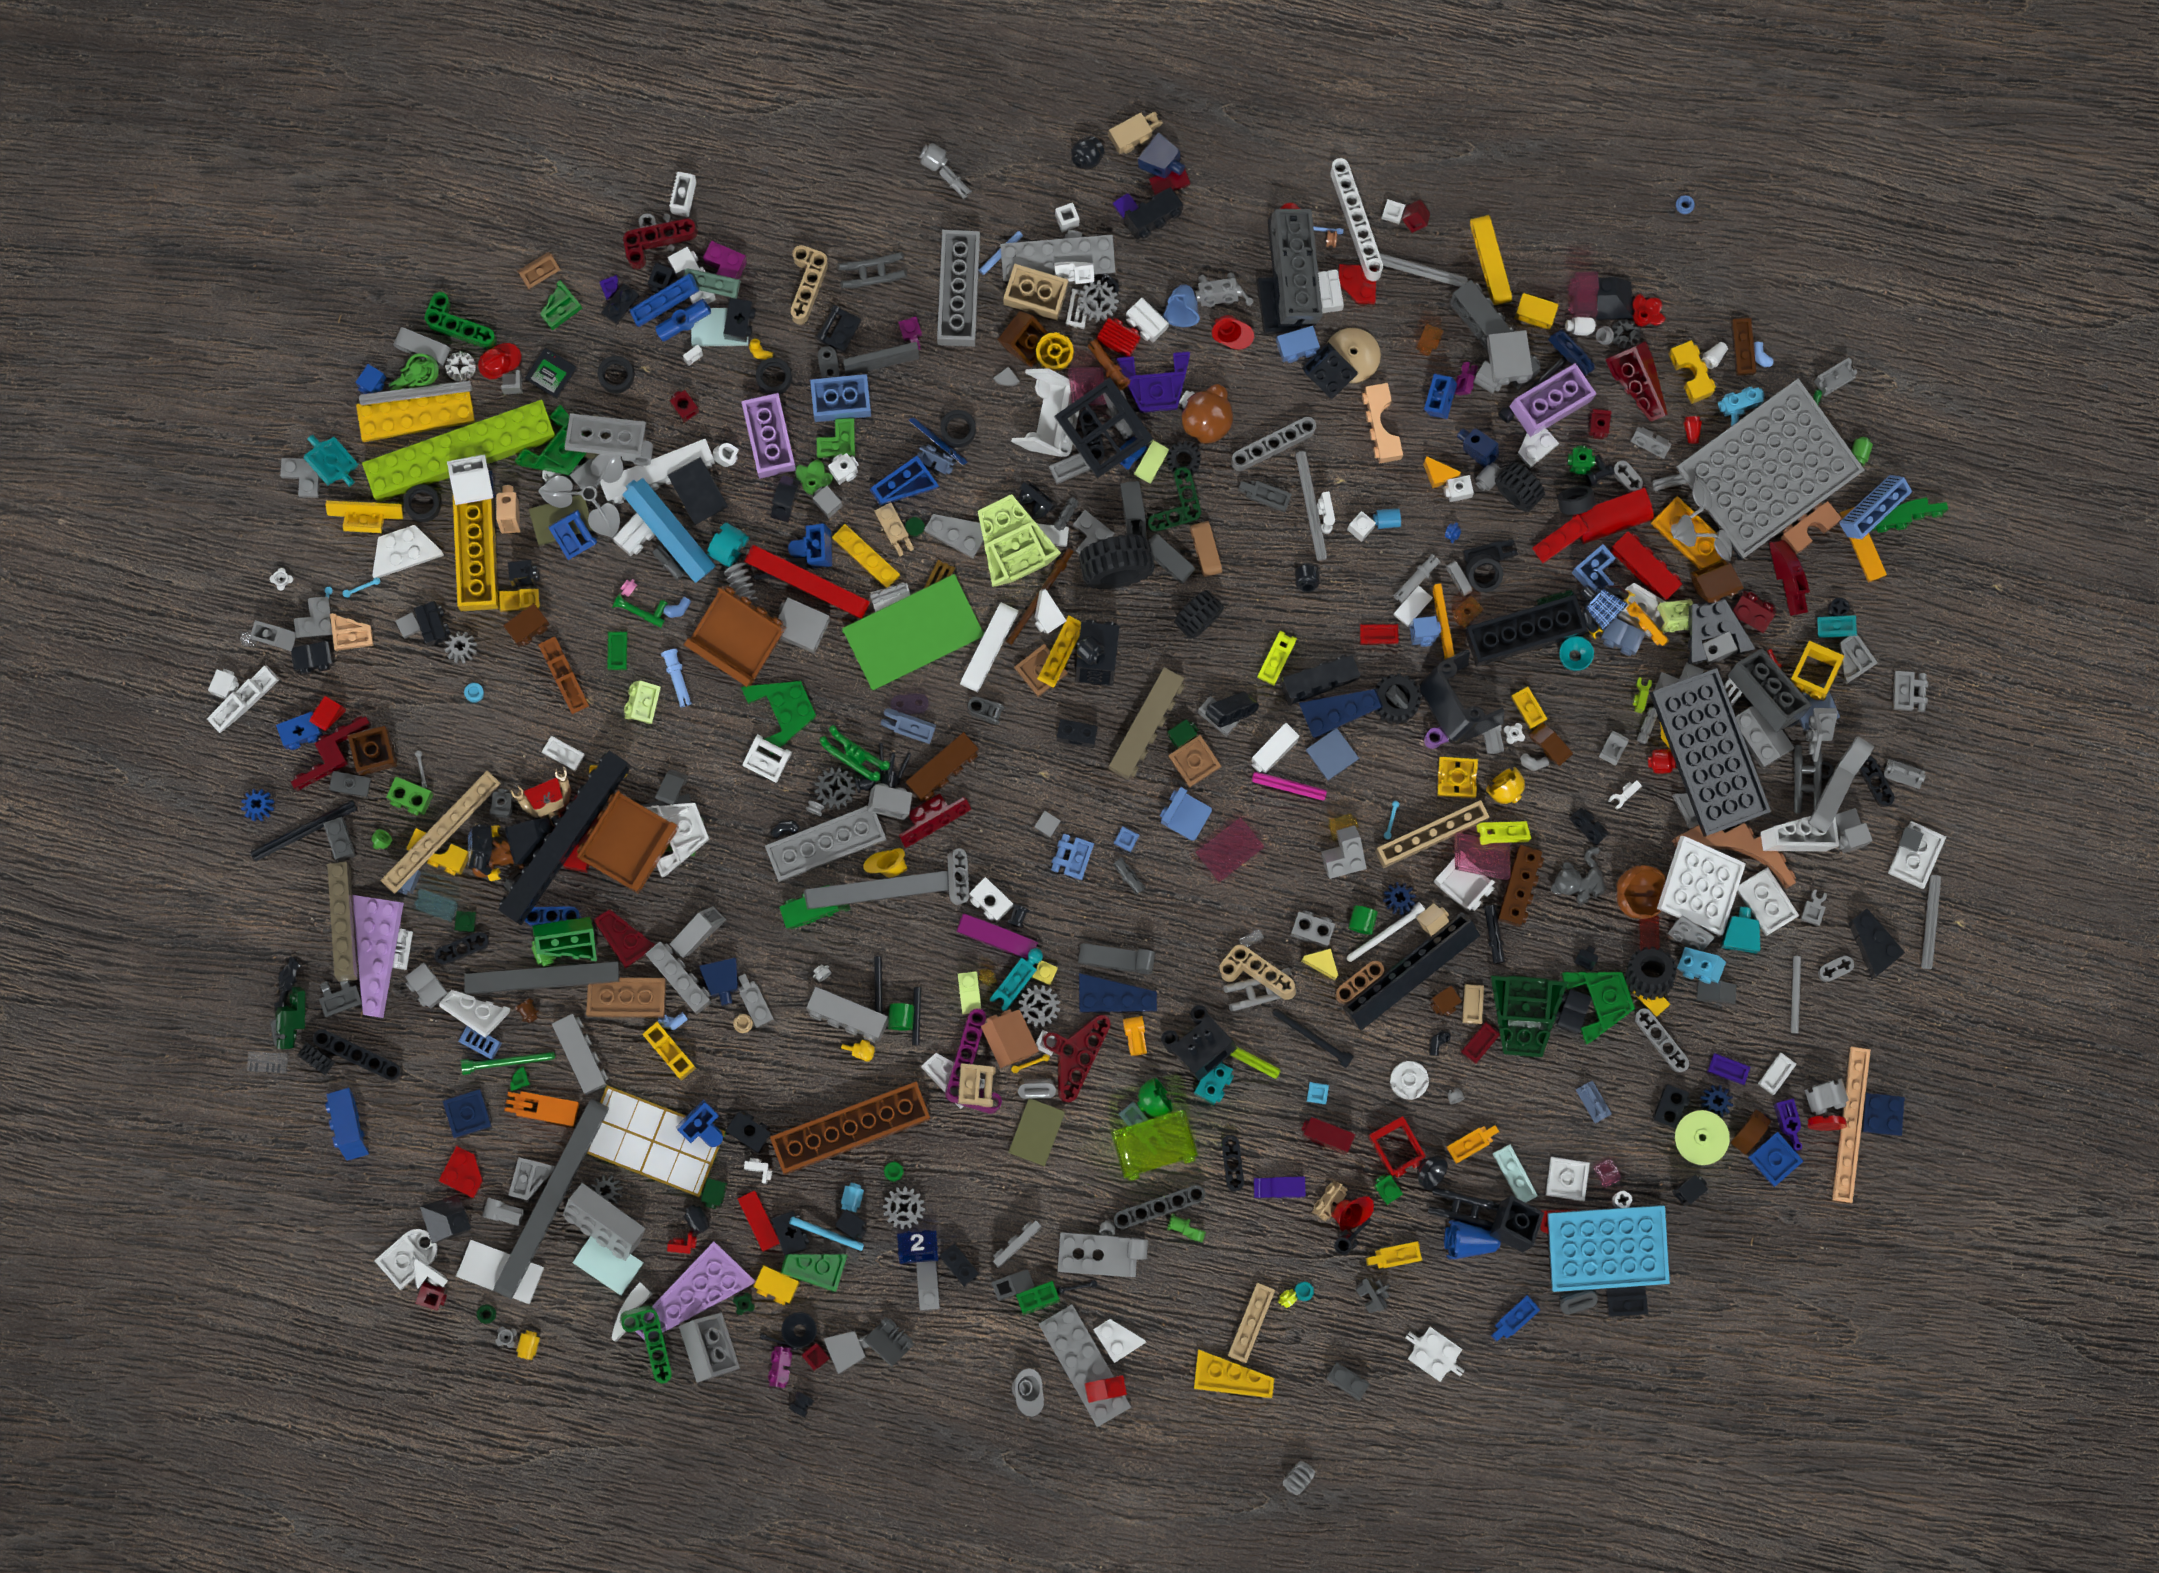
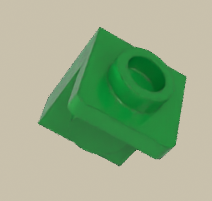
[1373,1174,1403,1205]

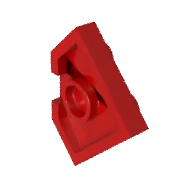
[1338,264,1377,304]
[439,1146,483,1198]

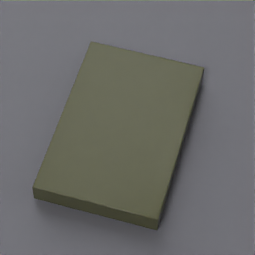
[529,495,593,546]
[1008,1098,1065,1167]

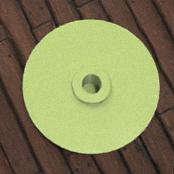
[1675,1110,1730,1165]

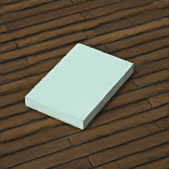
[691,308,748,347]
[573,1236,644,1296]

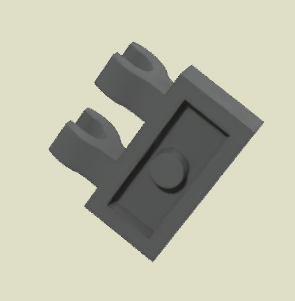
[319,981,362,1018]

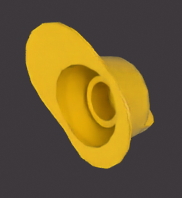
[863,848,907,878]

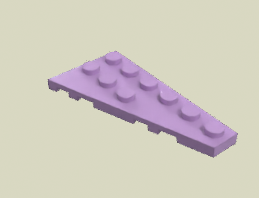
[352,895,404,1018]
[635,1242,756,1339]

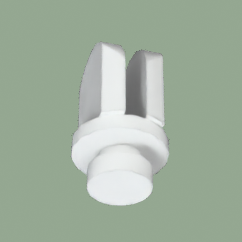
[1565,317,1596,335]

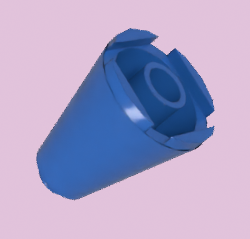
[1444,1220,1501,1260]

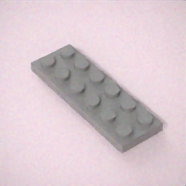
[1000,235,1116,282]
[765,806,886,882]
[1038,1305,1131,1427]

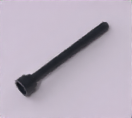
[1498,357,1567,423]
[1272,1009,1354,1068]

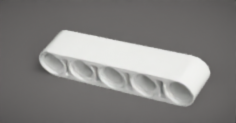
[960,602,1018,693]

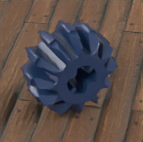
[1383,882,1416,915]
[1700,1085,1733,1118]

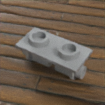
[1630,426,1672,459]
[1884,759,1926,789]

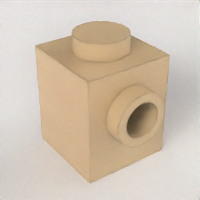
[1416,903,1449,936]

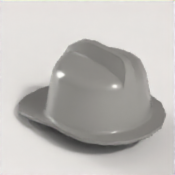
[1012,1368,1044,1417]

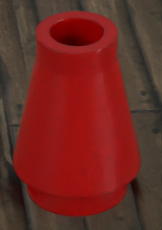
[1683,416,1702,444]

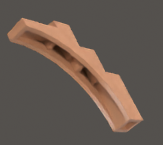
[1672,823,1796,889]

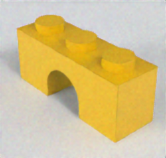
[1668,340,1715,404]
[406,828,468,876]
[642,1022,696,1081]

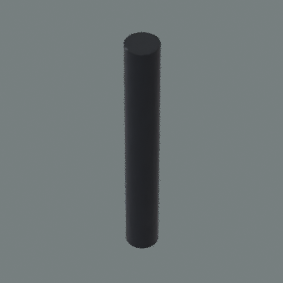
[874,956,883,1014]
[912,987,921,1046]

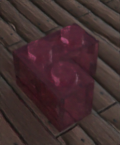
[1568,271,1599,319]

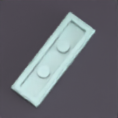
[1492,1144,1538,1203]

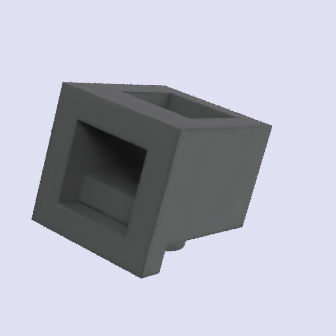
[490,789,514,819]

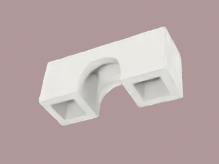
[668,247,716,304]

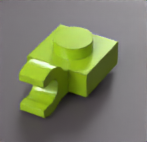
[1633,677,1652,713]

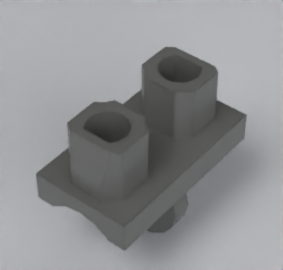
[1355,1276,1390,1313]

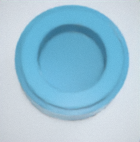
[464,683,484,703]

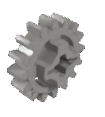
[1077,280,1119,322]
[1019,985,1060,1028]
[883,1187,925,1230]

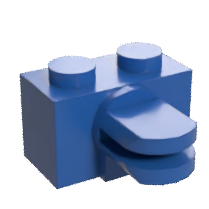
[788,524,832,568]
[676,1099,723,1147]

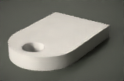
[375,1229,438,1290]

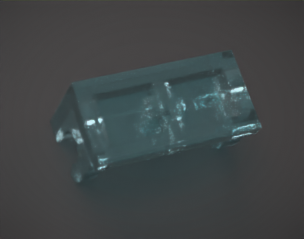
[414,888,459,923]

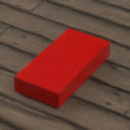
[1360,624,1399,645]

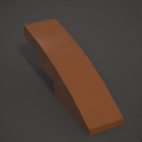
[538,636,589,714]

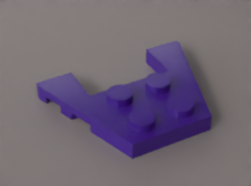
[1117,352,1190,413]

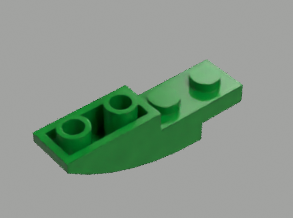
[1871,497,1948,533]

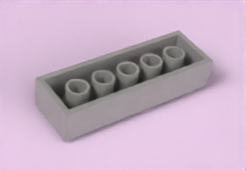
[937,230,980,347]

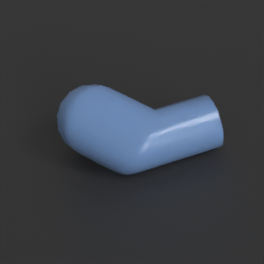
[664,597,691,618]

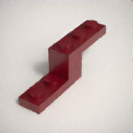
[291,716,372,792]

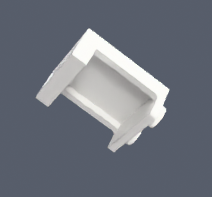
[1434,851,1495,912]

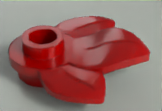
[1632,294,1666,326]

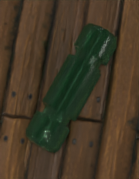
[1537,589,1574,606]

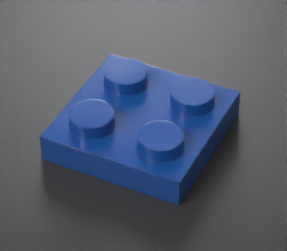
[1748,1132,1803,1187]

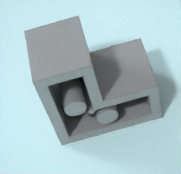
[1835,808,1873,854]
[1321,826,1367,879]

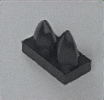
[601,284,639,325]
[1019,481,1057,520]

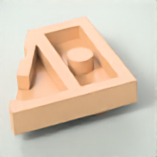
[330,613,374,651]

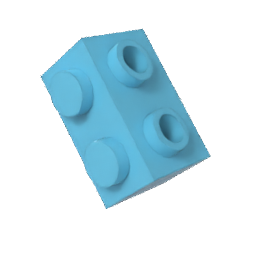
[1677,947,1726,984]

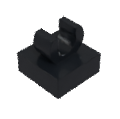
[1574,945,1599,971]

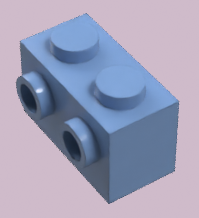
[1410,616,1441,647]

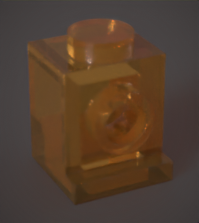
[1416,324,1444,356]
[1452,596,1484,628]

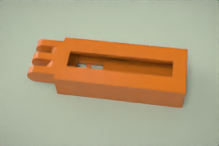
[504,1091,580,1127]

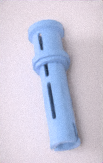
[661,649,692,707]

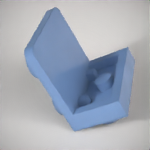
[1160,787,1212,841]

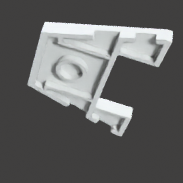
[645,803,709,878]

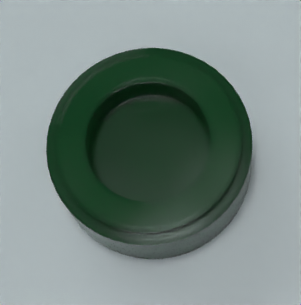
[906,517,925,537]

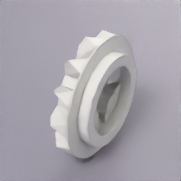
[445,351,476,382]

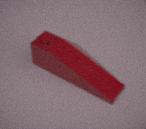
[1605,341,1668,422]

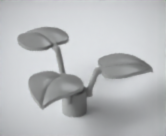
[539,454,623,538]
[1671,477,1732,561]

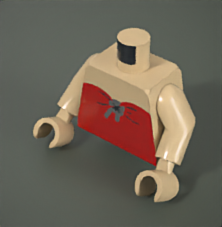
[510,767,571,826]

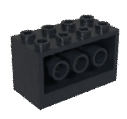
[1075,620,1120,686]

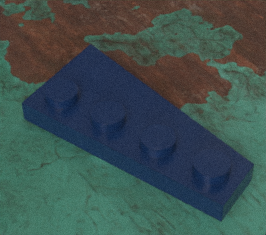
[1299,689,1383,738]
[1079,973,1157,1013]

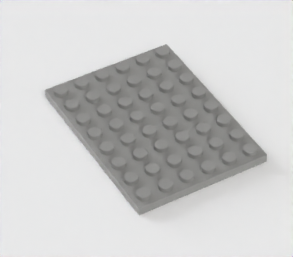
[1676,378,1864,559]

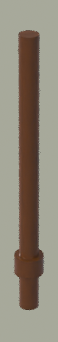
[1005,548,1074,646]

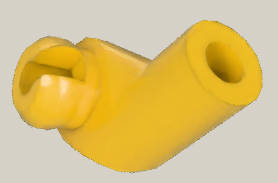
[749,338,773,360]

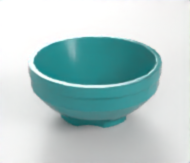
[1559,636,1594,671]

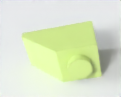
[958,971,981,1015]

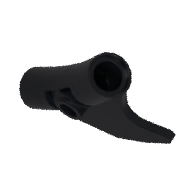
[1334,1218,1372,1255]

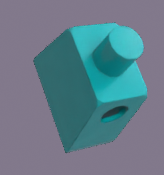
[1720,907,1760,954]

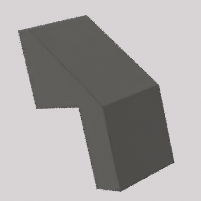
[655,769,689,805]

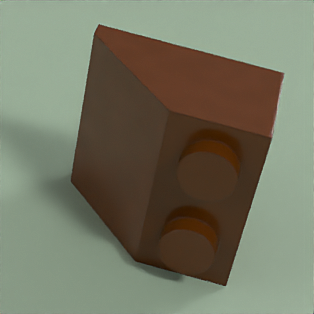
[997,311,1048,367]

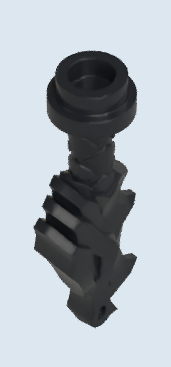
[274,956,302,1011]

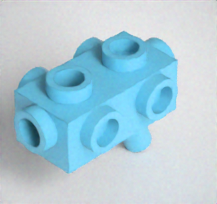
[1718,387,1765,426]

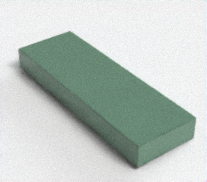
[684,268,741,299]

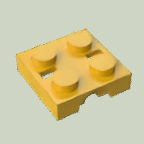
[1437,757,1478,798]

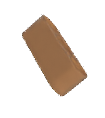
[1190,521,1222,577]
[1335,961,1384,1004]

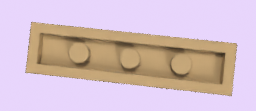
[1228,1283,1275,1363]

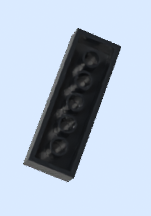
[1464,595,1587,667]

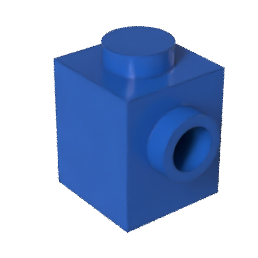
[355,364,387,394]

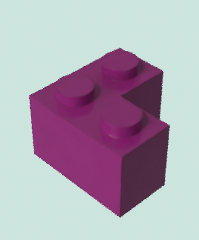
[703,241,747,279]

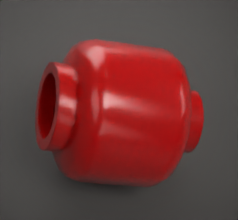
[1648,749,1676,774]

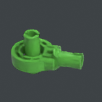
[388,353,439,391]

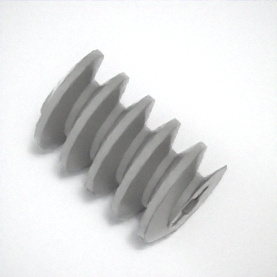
[724,563,758,603]

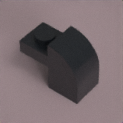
[770,475,801,523]

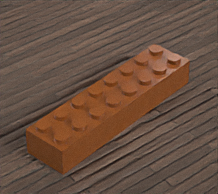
[770,1081,931,1175]

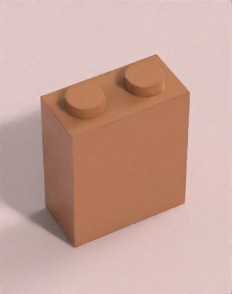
[981,1009,1039,1069]

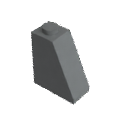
[1120,481,1146,538]

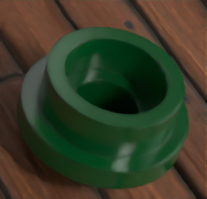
[476,1304,496,1324]

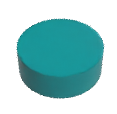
[1294,1282,1314,1302]

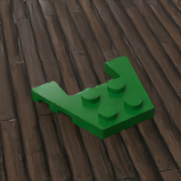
[514,405,586,475]
[741,681,816,756]
[1561,972,1635,1045]

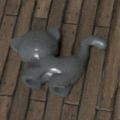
[1550,847,1607,906]

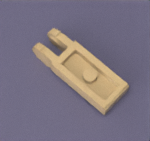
[874,503,914,557]

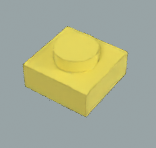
[1032,961,1058,986]

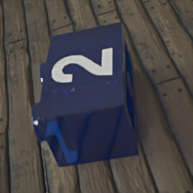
[897,1230,939,1264]

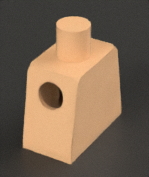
[496,485,520,533]

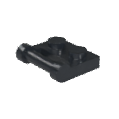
[815,304,862,353]

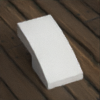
[1054,262,1094,284]

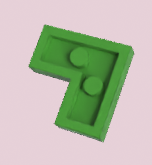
[817,418,855,458]

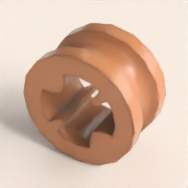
[1326,230,1337,248]

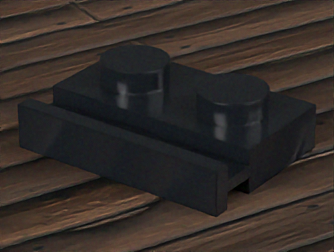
[1606,1286,1648,1317]

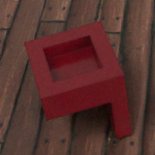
[1402,199,1430,233]
[801,1343,830,1371]

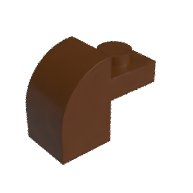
[1730,1109,1771,1155]

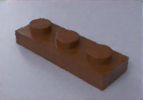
[1731,318,1756,375]

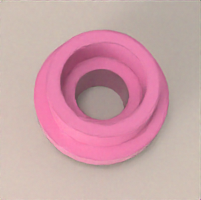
[620,579,637,597]

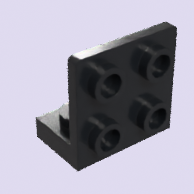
[1302,342,1358,399]

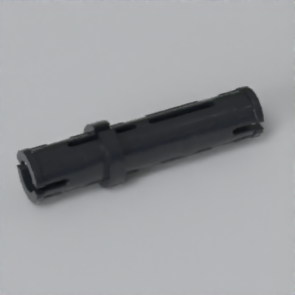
[1484,905,1505,964]

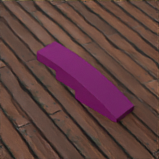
[956,914,1038,960]

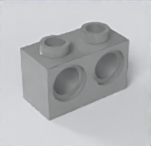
[1290,910,1335,948]

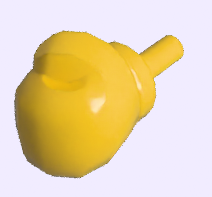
[841,1040,875,1062]

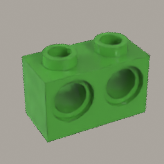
[386,777,434,816]

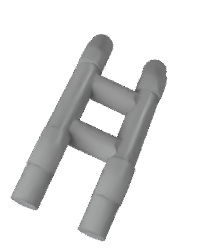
[1224,968,1297,1011]

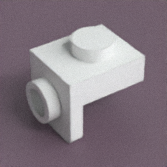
[744,1158,772,1184]

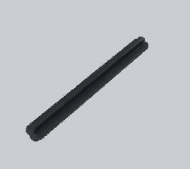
[250,801,357,861]

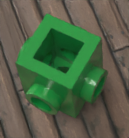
[1567,446,1595,474]

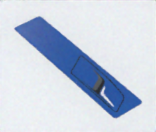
[908,417,968,465]

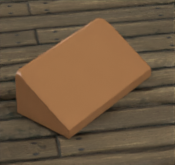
[517,252,561,289]

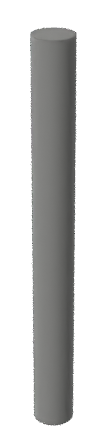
[1791,956,1801,1034]

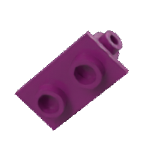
[768,1347,792,1388]

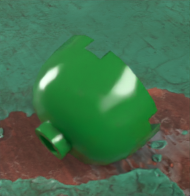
[1137,1078,1174,1117]

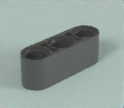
[1149,534,1195,584]

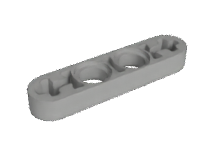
[1634,1009,1689,1073]

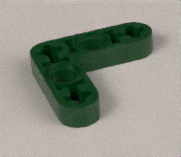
[1147,467,1201,531]

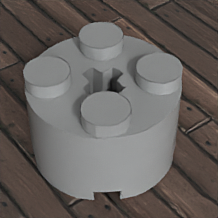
[1804,1078,1849,1115]

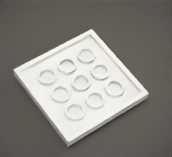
[1657,836,1746,936]

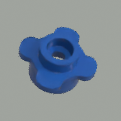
[1445,522,1461,543]

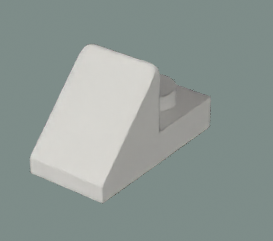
[412,1255,448,1289]

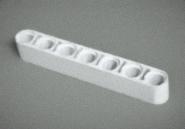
[1331,158,1383,281]

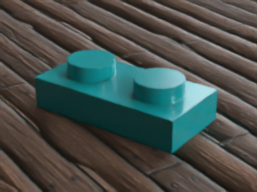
[1817,615,1857,638]

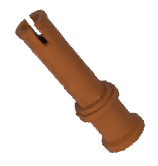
[1088,340,1130,391]

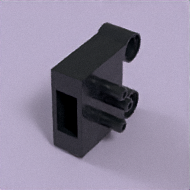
[1161,1005,1237,1081]

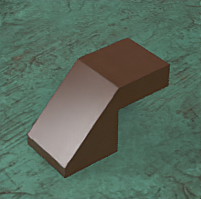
[1529,723,1573,766]

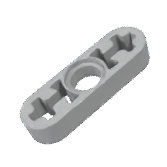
[948,848,969,905]

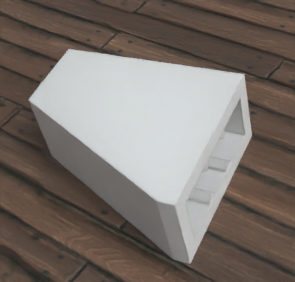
[1251,723,1300,774]

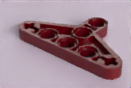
[1041,1015,1111,1102]

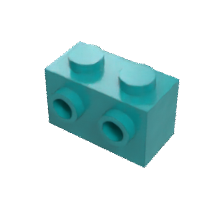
[1194,1063,1234,1105]

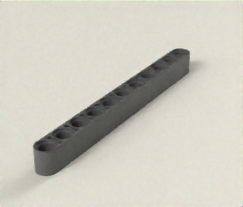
[493,1099,609,1299]

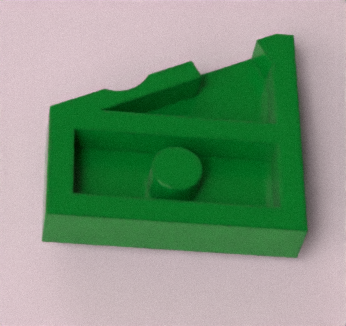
[540,280,582,331]

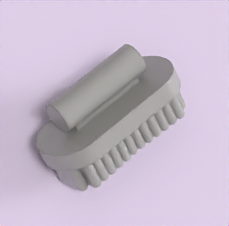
[1018,1078,1056,1099]

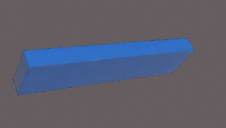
[630,274,700,327]

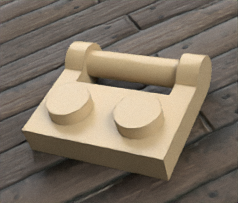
[958,1064,995,1107]

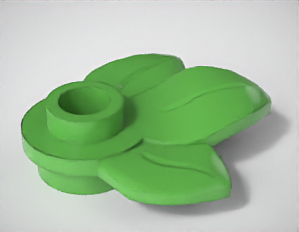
[796,460,833,494]

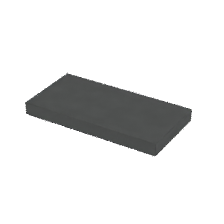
[843,342,919,376]

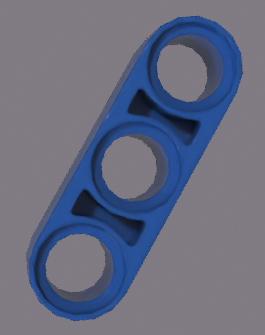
[525,907,581,927]

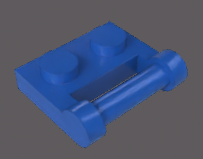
[548,509,597,560]

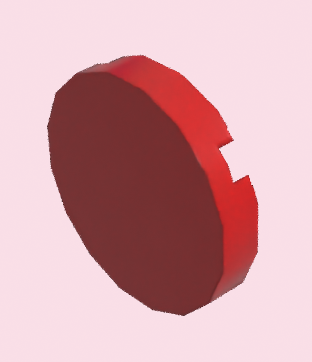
[1807,1115,1847,1131]

